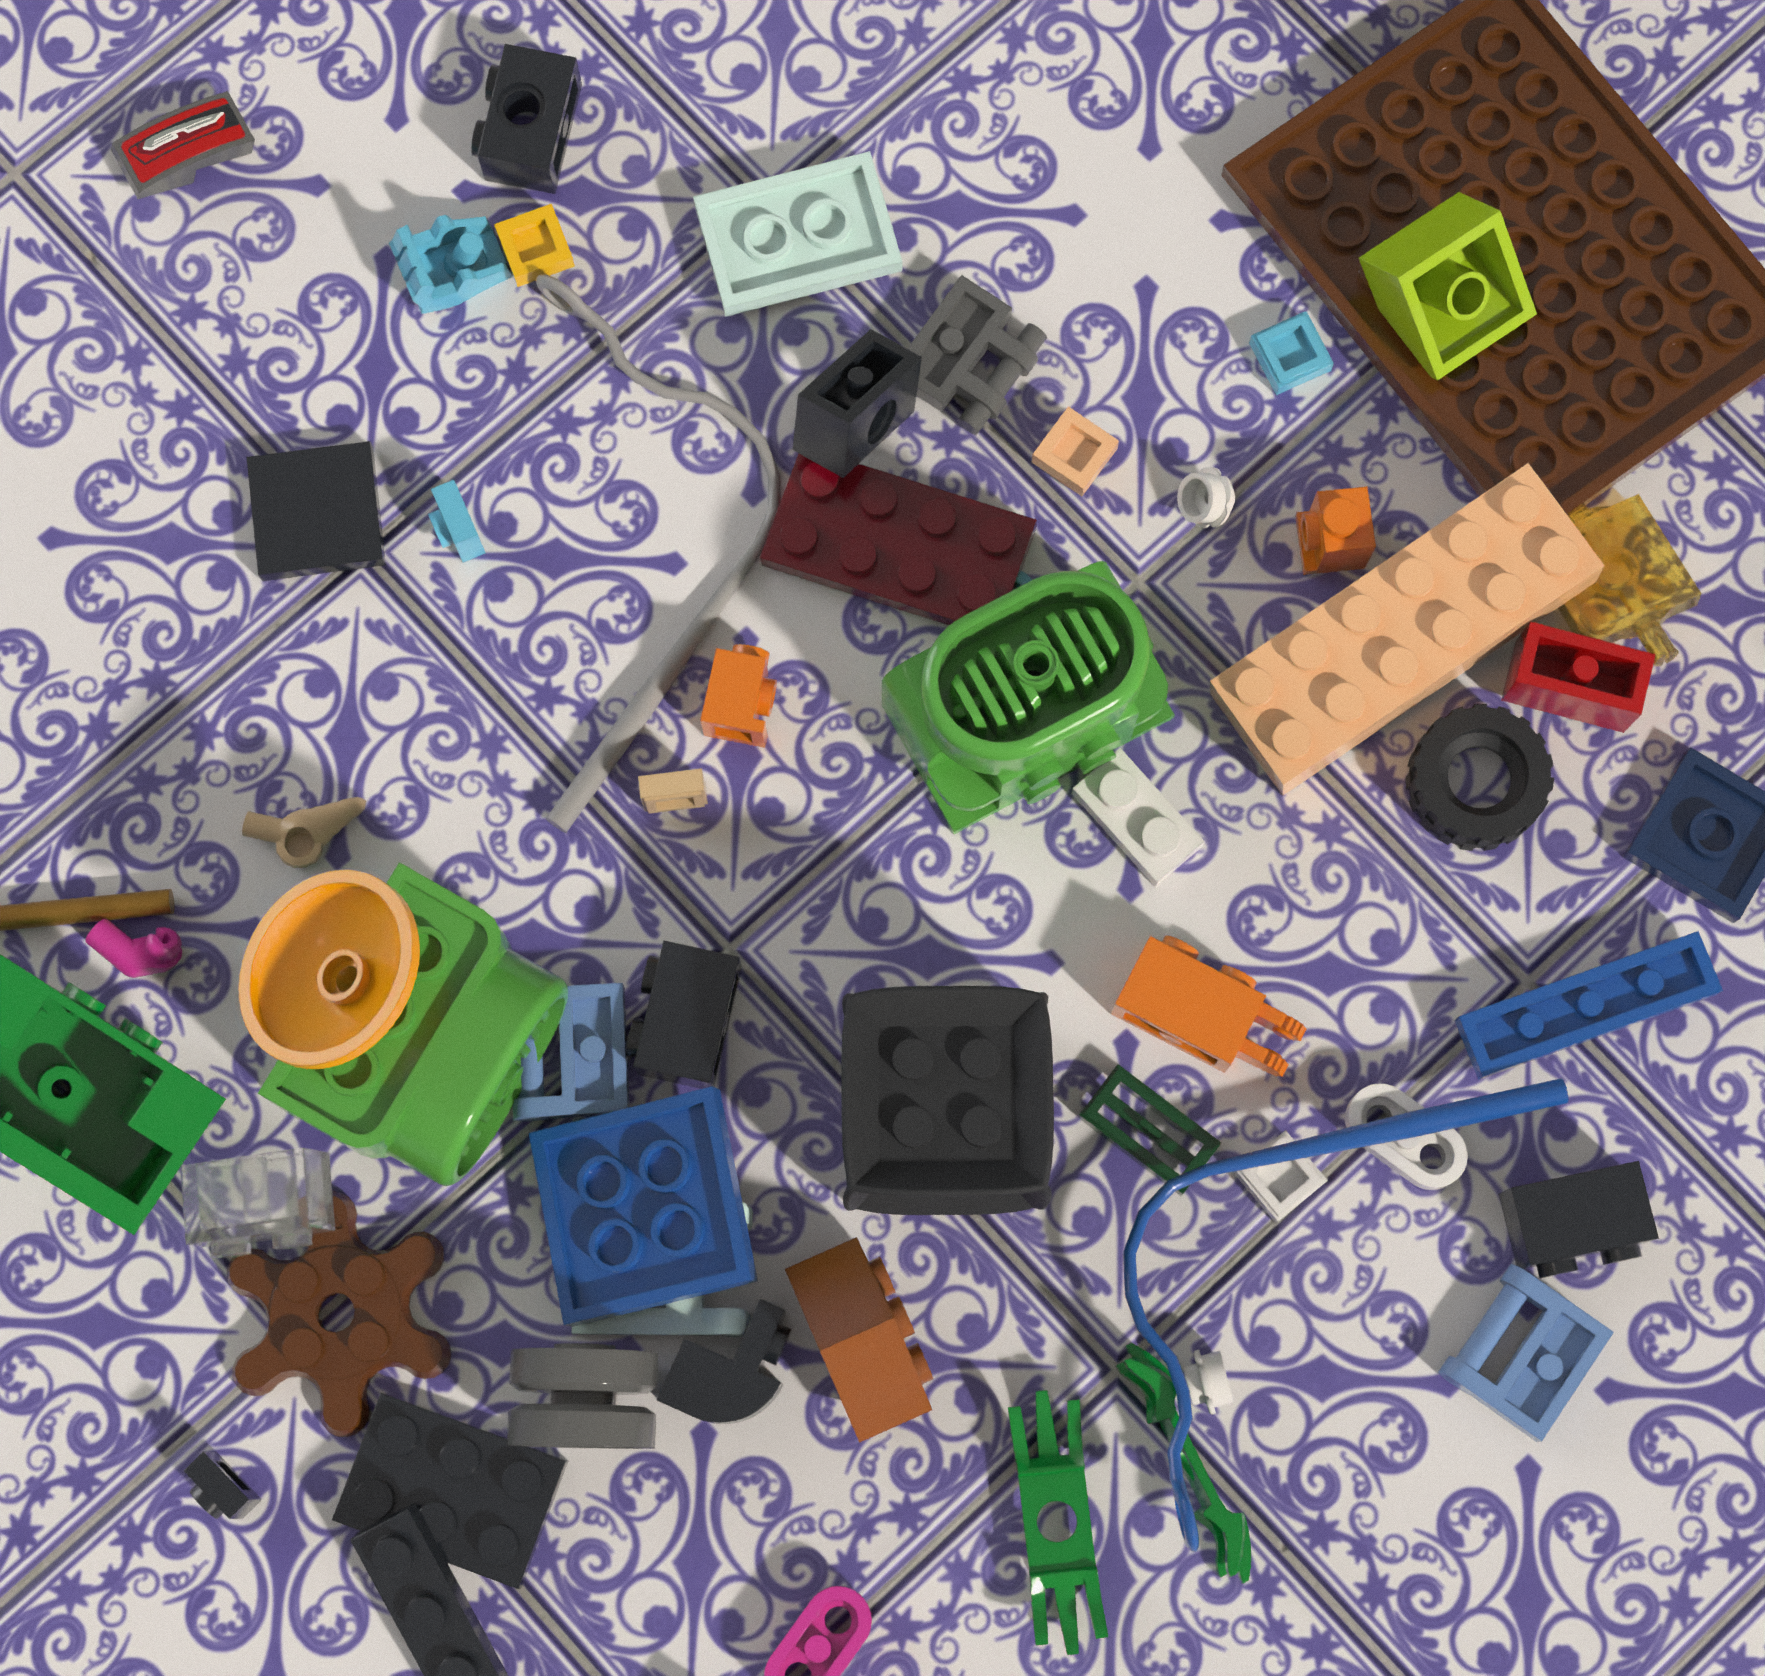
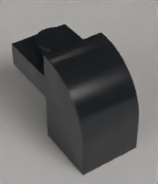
[657,1299,792,1424]

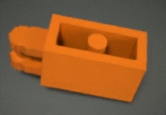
[1110,935,1307,1077]

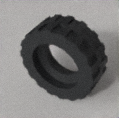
[1405,704,1554,851]

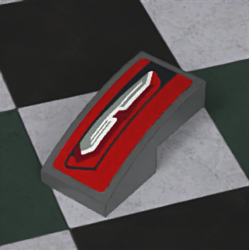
[111,91,255,199]

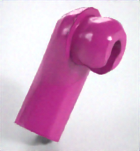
[85,918,183,978]

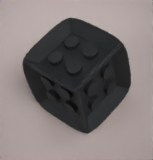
[841,986,1054,1215]

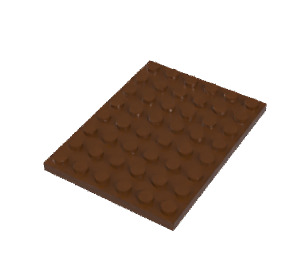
[1221,0,1765,517]

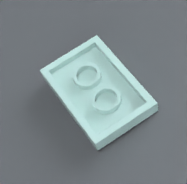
[693,151,903,317]

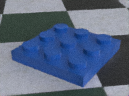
[529,1086,758,1327]

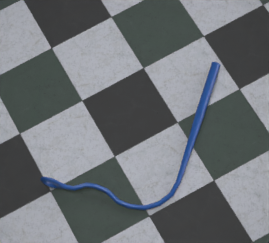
[1123,1078,1569,1552]

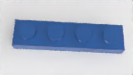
[1455,931,1723,1080]

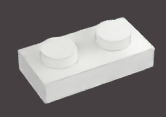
[1071,748,1205,887]

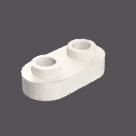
[1345,1084,1468,1190]

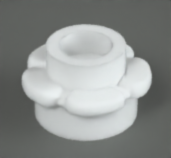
[1177,467,1235,528]
[1183,1349,1234,1415]

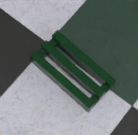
[1078,1064,1222,1196]

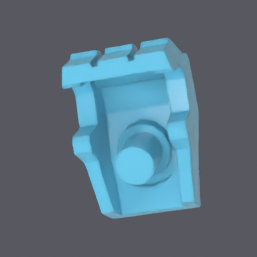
[389,215,513,314]

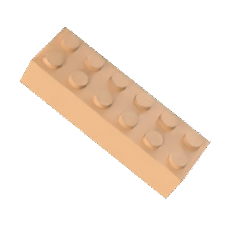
[1210,463,1605,796]

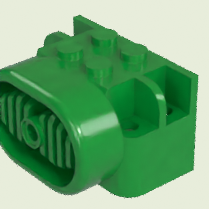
[0,954,226,1235]

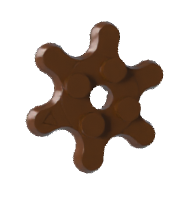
[227,1191,452,1437]

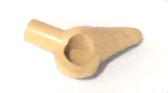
[242,797,366,868]

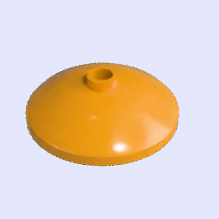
[238,870,420,1069]

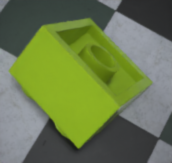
[1359,192,1537,380]

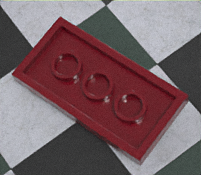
[760,453,1037,625]

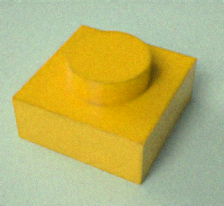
[494,203,575,287]

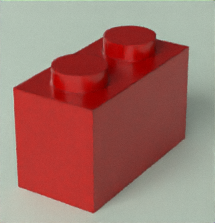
[1501,621,1656,733]

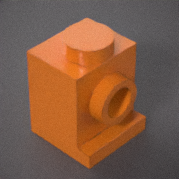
[1295,486,1376,575]
[700,644,777,748]

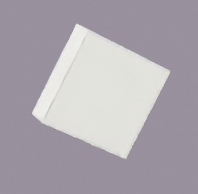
[1234,1130,1328,1224]

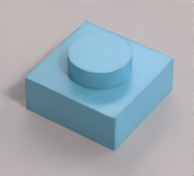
[428,480,486,563]

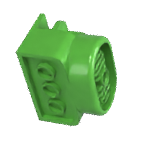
[882,561,1175,834]
[258,862,568,1186]

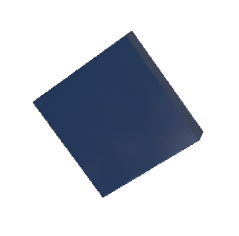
[1623,747,1765,923]

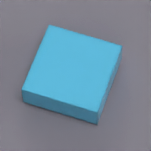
[1249,311,1334,395]

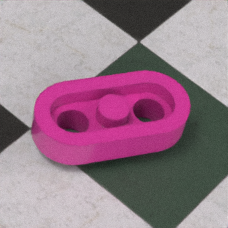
[764,1586,872,1676]

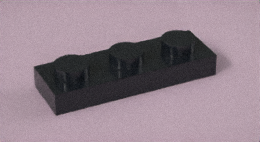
[350,1503,508,1676]

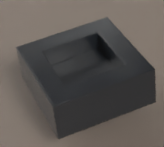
[184,1451,262,1519]

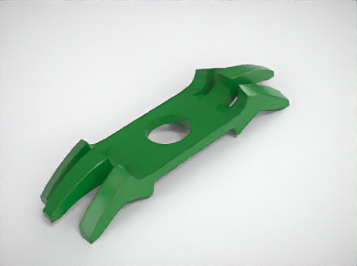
[1115,1343,1251,1584]
[1008,1390,1108,1655]

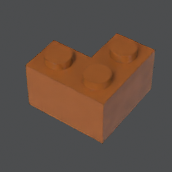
[785,1237,934,1443]

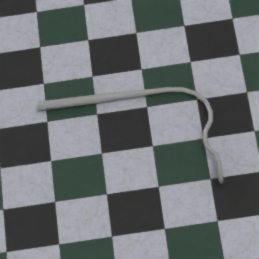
[536,275,780,833]

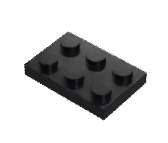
[332,1393,568,1589]

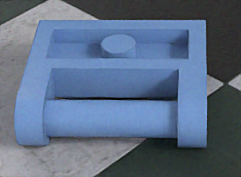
[512,983,629,1122]
[1438,1264,1614,1442]

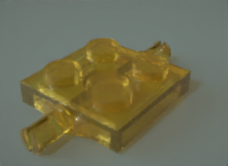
[1558,494,1702,667]

